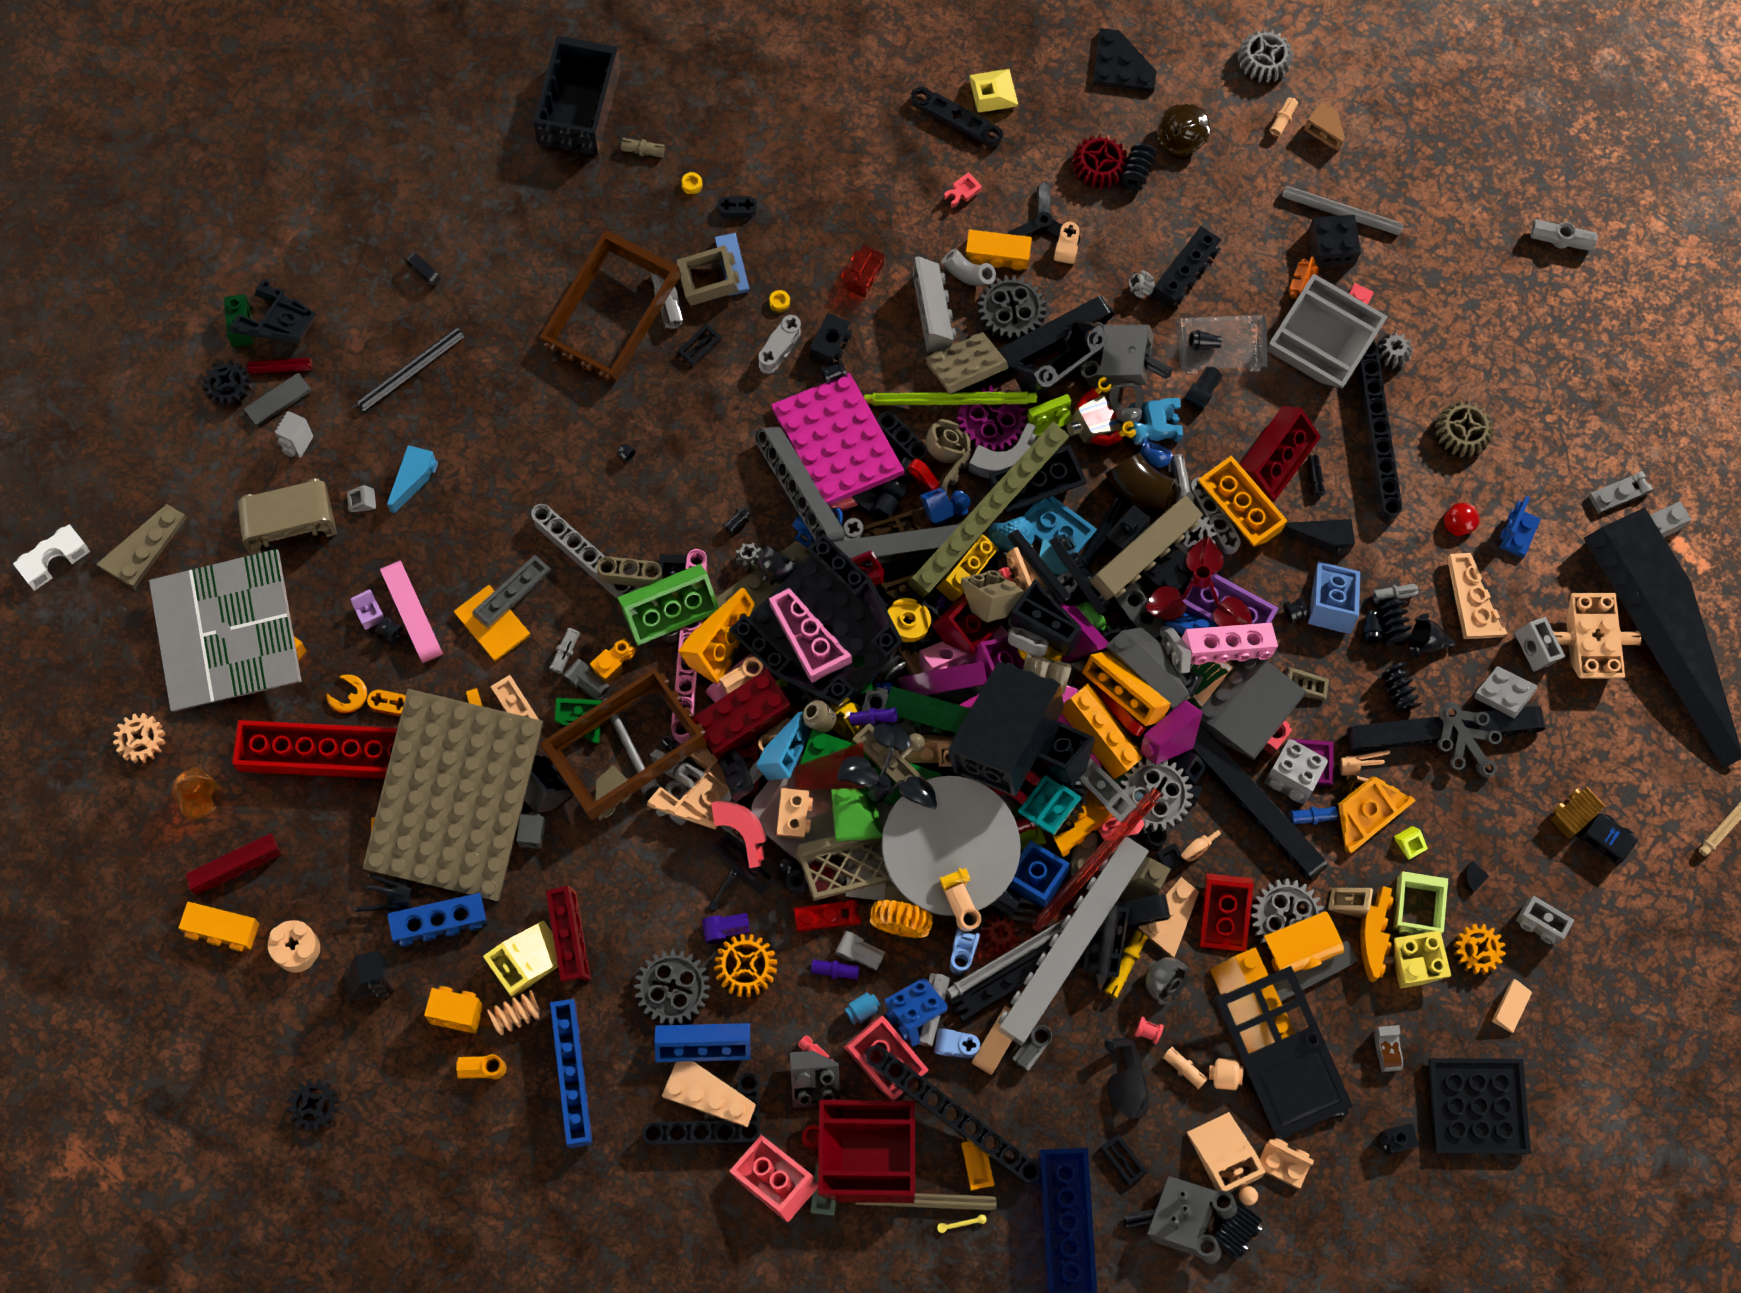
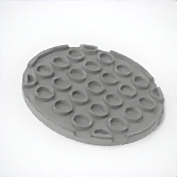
[882,776,1021,916]

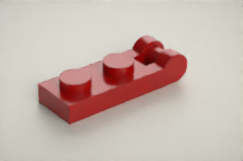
[794,900,861,932]

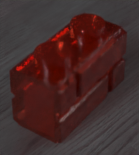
[841,245,885,297]

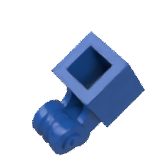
[920,488,971,524]

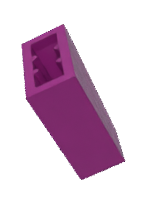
[1059,603,1108,664]
[1140,700,1203,765]

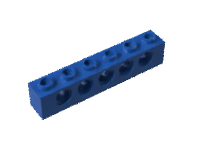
[550,999,593,1148]

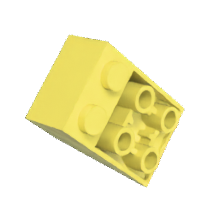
[483,921,558,998]

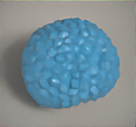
[988,517,1035,551]

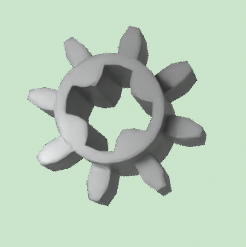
[1129,270,1155,298]
[736,543,762,571]

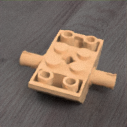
[1553,593,1641,678]

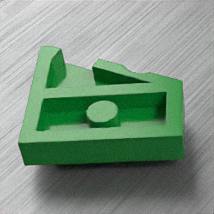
[555,698,602,745]

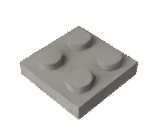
[1475,666,1537,719]

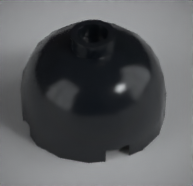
[757,544,799,586]

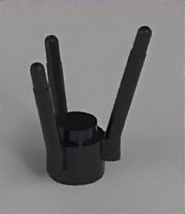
[355,873,412,912]

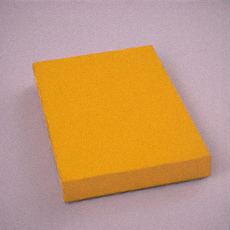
[454,585,531,662]

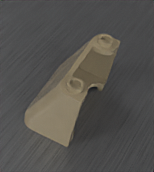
[237,478,337,555]

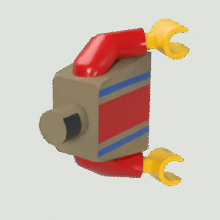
[1067,377,1136,447]

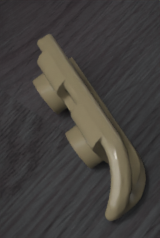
[938,448,972,493]

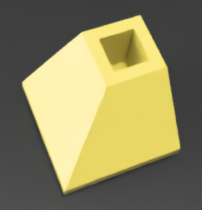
[969,69,1018,113]
[1394,931,1451,989]

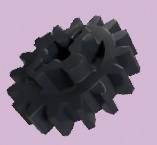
[202,360,251,407]
[287,1079,341,1132]

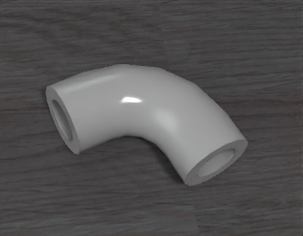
[941,249,996,286]

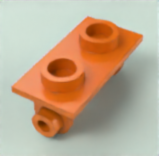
[1288,256,1319,299]

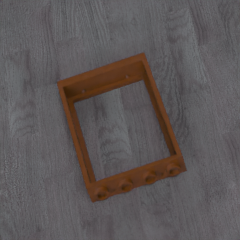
[540,229,682,382]
[540,668,707,821]

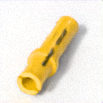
[1104,930,1148,999]

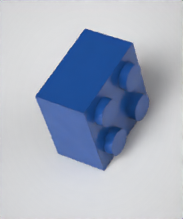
[1008,840,1070,910]

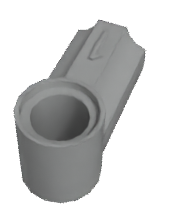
[835,931,885,971]

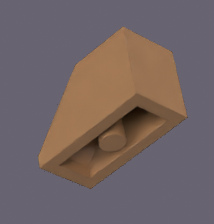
[1304,102,1345,152]

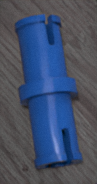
[1289,806,1338,825]

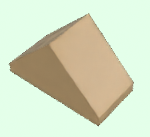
[1328,888,1373,918]

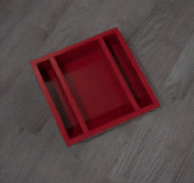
[818,1100,915,1203]

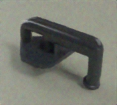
[1104,1038,1149,1119]

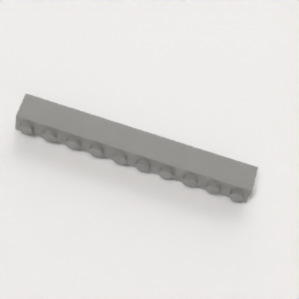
[998,836,1149,1046]

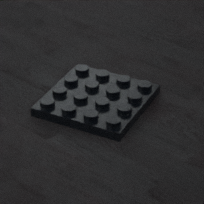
[1428,1058,1531,1155]

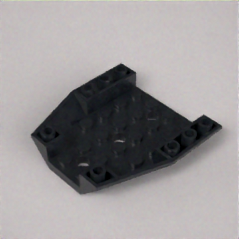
[729,533,903,706]

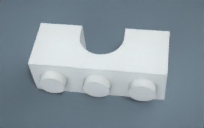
[13,524,90,591]

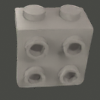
[1264,739,1328,805]

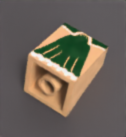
[1185,645,1235,709]

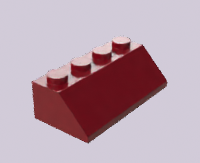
[1240,406,1321,501]
[932,569,1008,654]

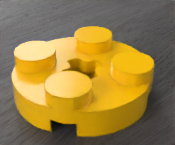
[888,598,931,642]

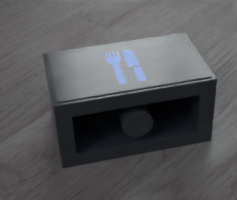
[1579,812,1639,866]

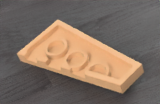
[1447,553,1508,639]
[662,1061,756,1127]

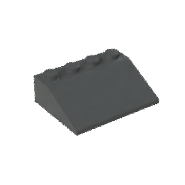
[1200,658,1306,760]

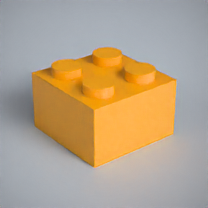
[424,986,483,1034]

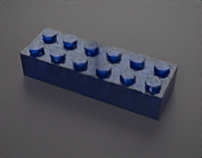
[1037,1148,1097,1293]

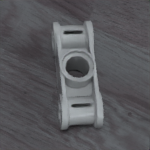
[759,315,801,374]

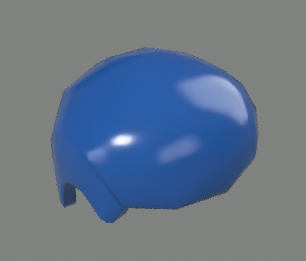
[1140,439,1173,468]

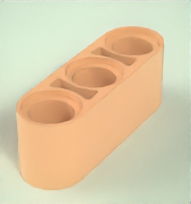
[972,1005,1012,1076]

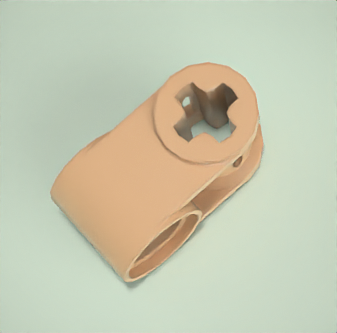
[1054,222,1079,264]

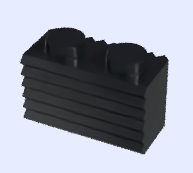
[1212,1201,1263,1259]

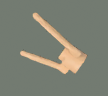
[1340,750,1390,782]

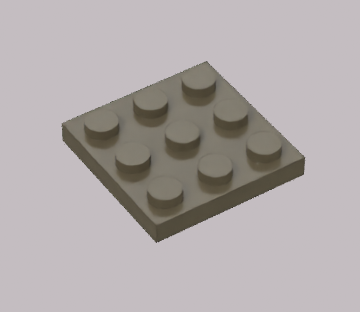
[925,332,1008,394]

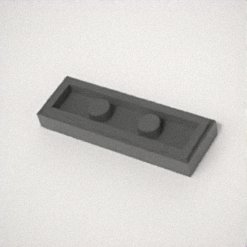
[244,373,312,428]

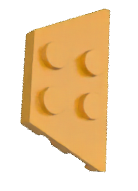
[1338,777,1415,853]

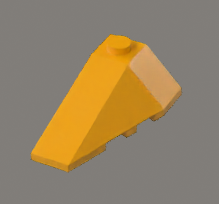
[678,588,755,684]

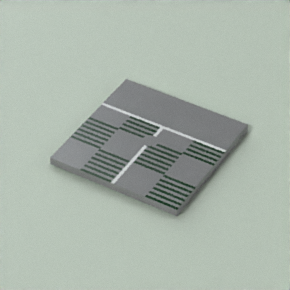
[149,549,302,712]

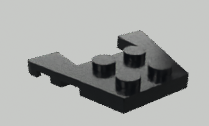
[230,278,316,344]

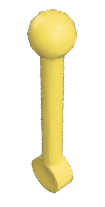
[937,1215,987,1233]

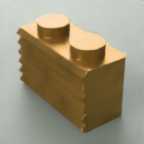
[1550,787,1606,839]

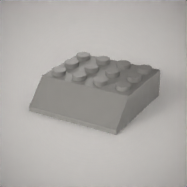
[1267,273,1388,388]

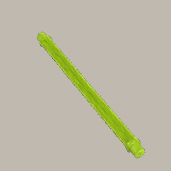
[864,391,1037,406]

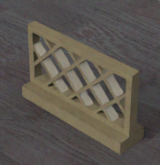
[796,824,891,900]

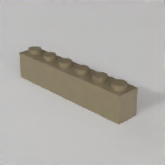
[1089,495,1203,601]

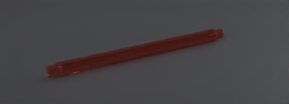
[1031,787,1162,932]

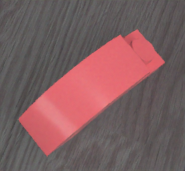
[711,800,767,868]

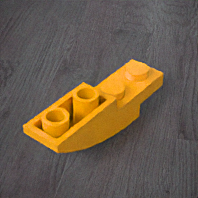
[1360,886,1394,983]

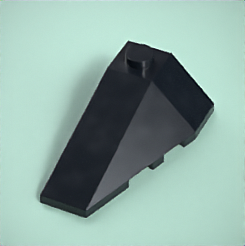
[524,754,573,813]

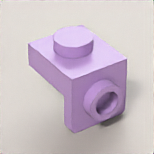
[350,590,384,630]

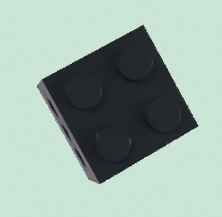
[1308,215,1361,267]

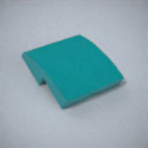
[1018,775,1082,835]

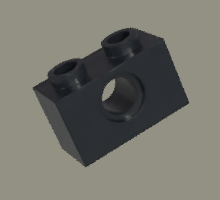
[810,313,853,366]

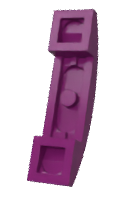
[898,662,987,695]

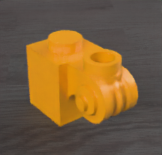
[590,638,636,685]

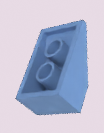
[1308,561,1360,634]

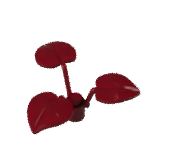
[1146,536,1252,627]

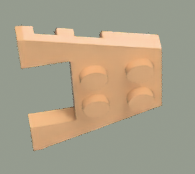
[647,744,729,829]

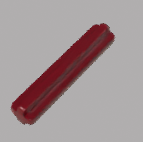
[247,358,312,374]

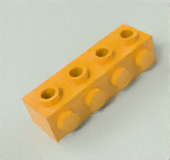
[1082,651,1171,726]

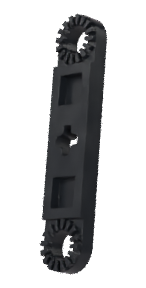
[911,86,1003,147]

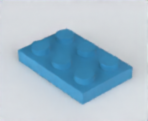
[1023,496,1097,556]

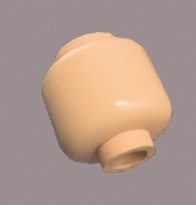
[1209,1058,1243,1090]

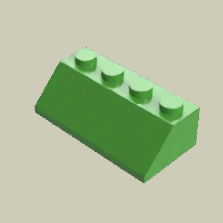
[617,564,719,645]

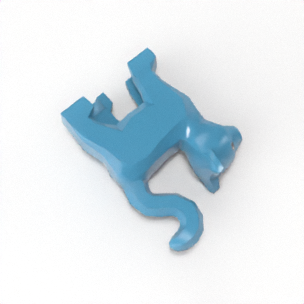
[1118,398,1183,446]

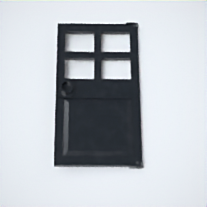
[1214,965,1353,1140]

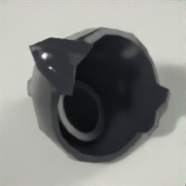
[1408,613,1456,659]

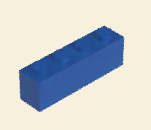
[655,1023,751,1062]

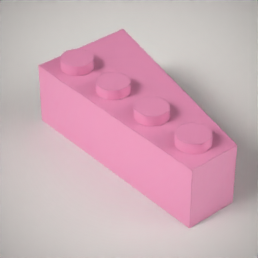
[769,588,852,683]

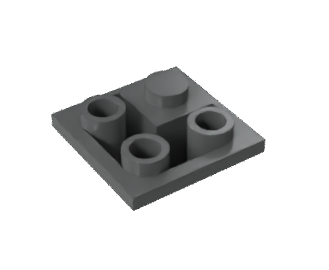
[790,1051,840,1108]

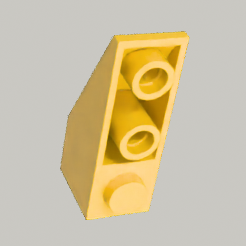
[936,534,999,602]

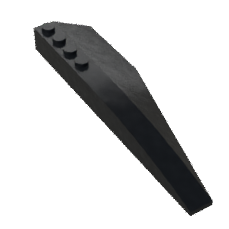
[1583,507,1741,768]

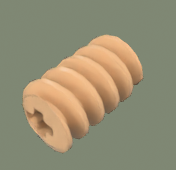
[487,990,540,1036]

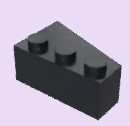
[343,950,395,1003]

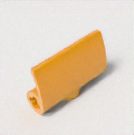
[1264,912,1344,973]

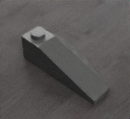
[1106,628,1190,710]

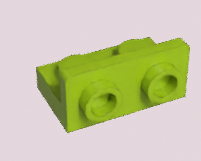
[1027,394,1072,438]

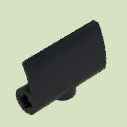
[853,457,913,520]

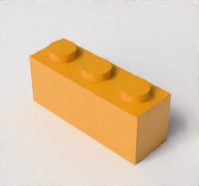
[965,229,1032,270]
[179,902,260,952]

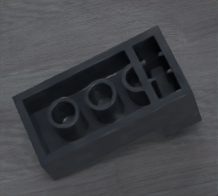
[1101,505,1194,593]

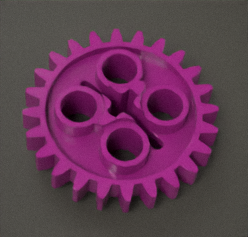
[957,386,1027,452]

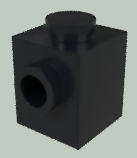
[1379,1123,1419,1156]

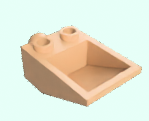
[1187,1112,1265,1206]

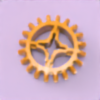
[870,900,933,938]
[714,934,777,997]

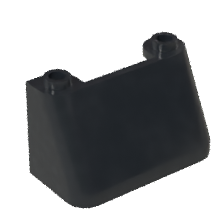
[1009,319,1106,398]

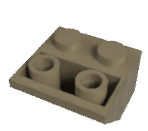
[961,570,1024,622]

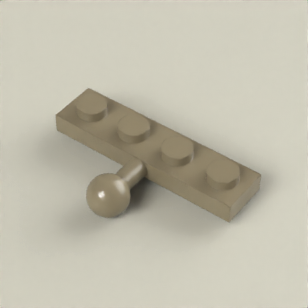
[852,723,925,784]

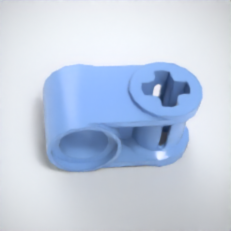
[949,928,980,976]
[934,1028,980,1058]

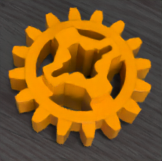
[1453,924,1506,975]

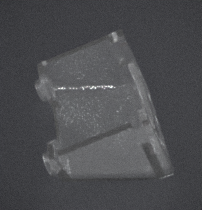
[1175,315,1267,374]

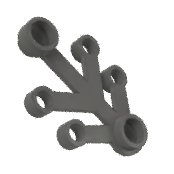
[1437,702,1502,777]

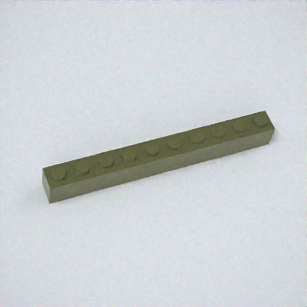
[907,421,1069,599]

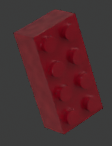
[692,669,795,762]

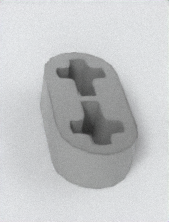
[1007,627,1048,656]

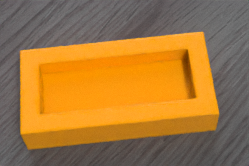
[961,1141,994,1191]

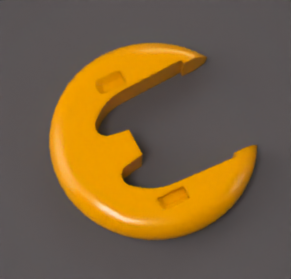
[326,675,367,713]

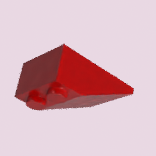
[1200,873,1254,951]

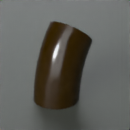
[1105,453,1177,517]

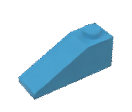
[387,445,438,513]
[756,712,812,780]

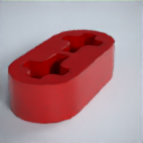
[907,459,940,493]

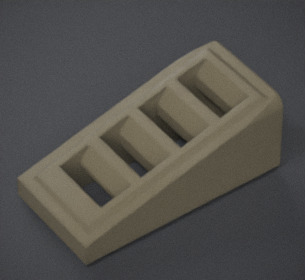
[1282,667,1329,701]

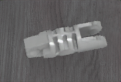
[650,749,704,789]

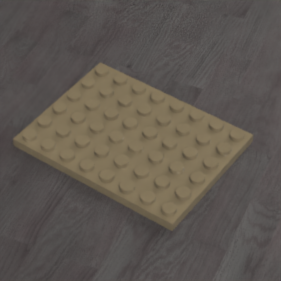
[362,689,544,901]

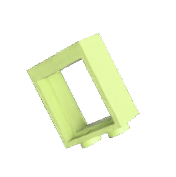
[1393,871,1448,935]

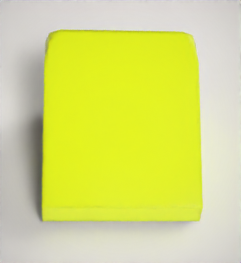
[1394,826,1428,860]

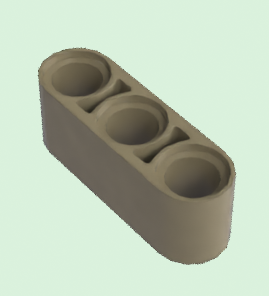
[597,557,662,587]

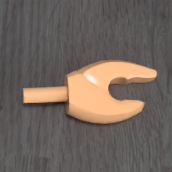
[1181,830,1221,862]

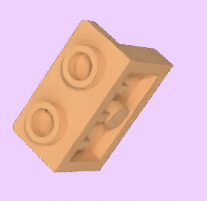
[1006,545,1046,595]
[1259,1138,1314,1190]

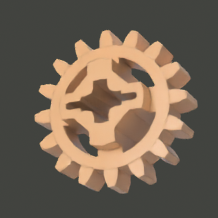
[113,713,165,763]

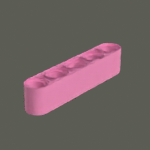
[380,560,443,664]

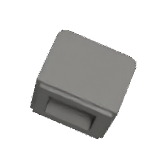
[347,485,376,513]

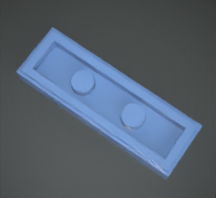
[715,233,749,296]

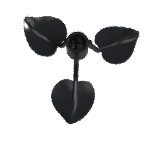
[837,723,937,809]

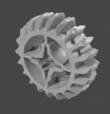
[1238,29,1294,83]

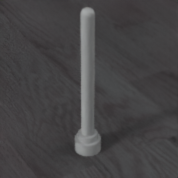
[603,699,660,796]

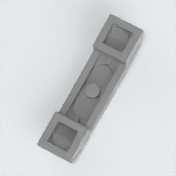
[1080,757,1137,823]

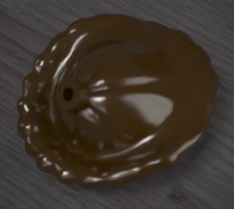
[1156,104,1211,156]

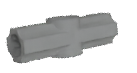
[1530,219,1598,252]
[650,272,683,329]
[917,973,950,1047]

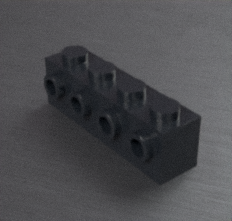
[1152,226,1222,310]

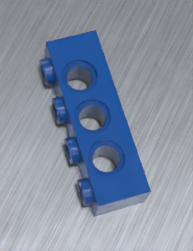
[387,893,487,947]

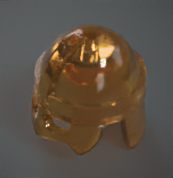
[171,767,219,819]

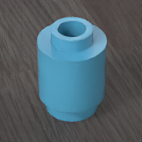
[844,992,881,1025]

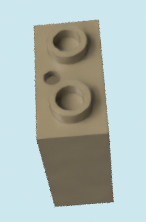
[677,245,740,306]

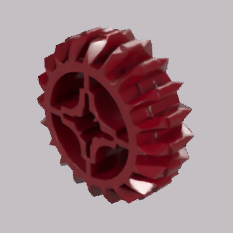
[1072,134,1128,189]

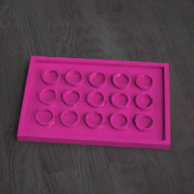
[771,373,904,506]

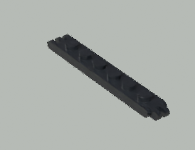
[950,938,1093,1021]

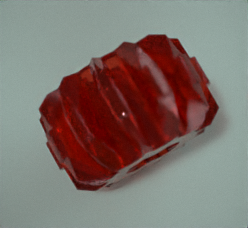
[980,915,1020,955]

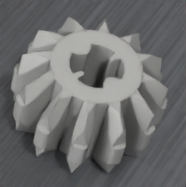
[1377,331,1413,368]

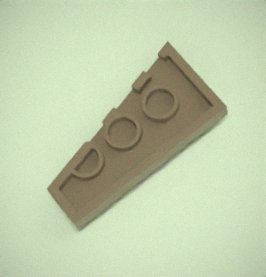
[96,504,187,589]

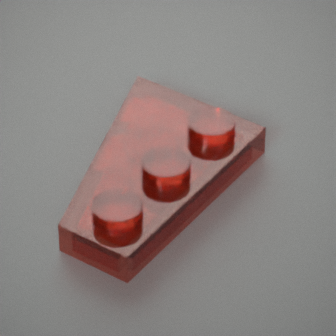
[795,741,865,790]

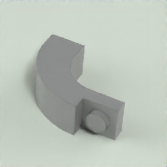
[968,423,1037,478]

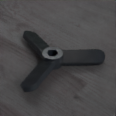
[1007,183,1081,245]

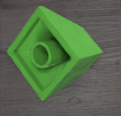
[831,788,882,841]

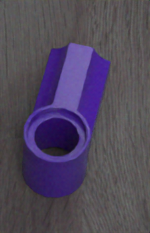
[702,913,750,944]

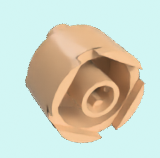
[268,920,320,973]

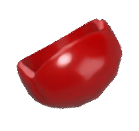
[1444,502,1480,536]

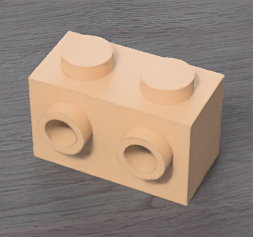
[776,788,813,839]

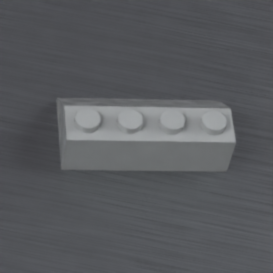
[913,257,956,353]

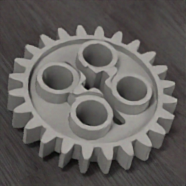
[1119,758,1193,832]
[1250,879,1324,949]

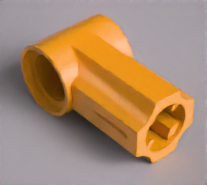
[456,1054,507,1079]

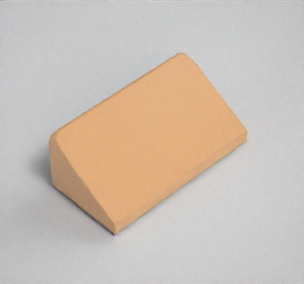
[1491,979,1532,1033]

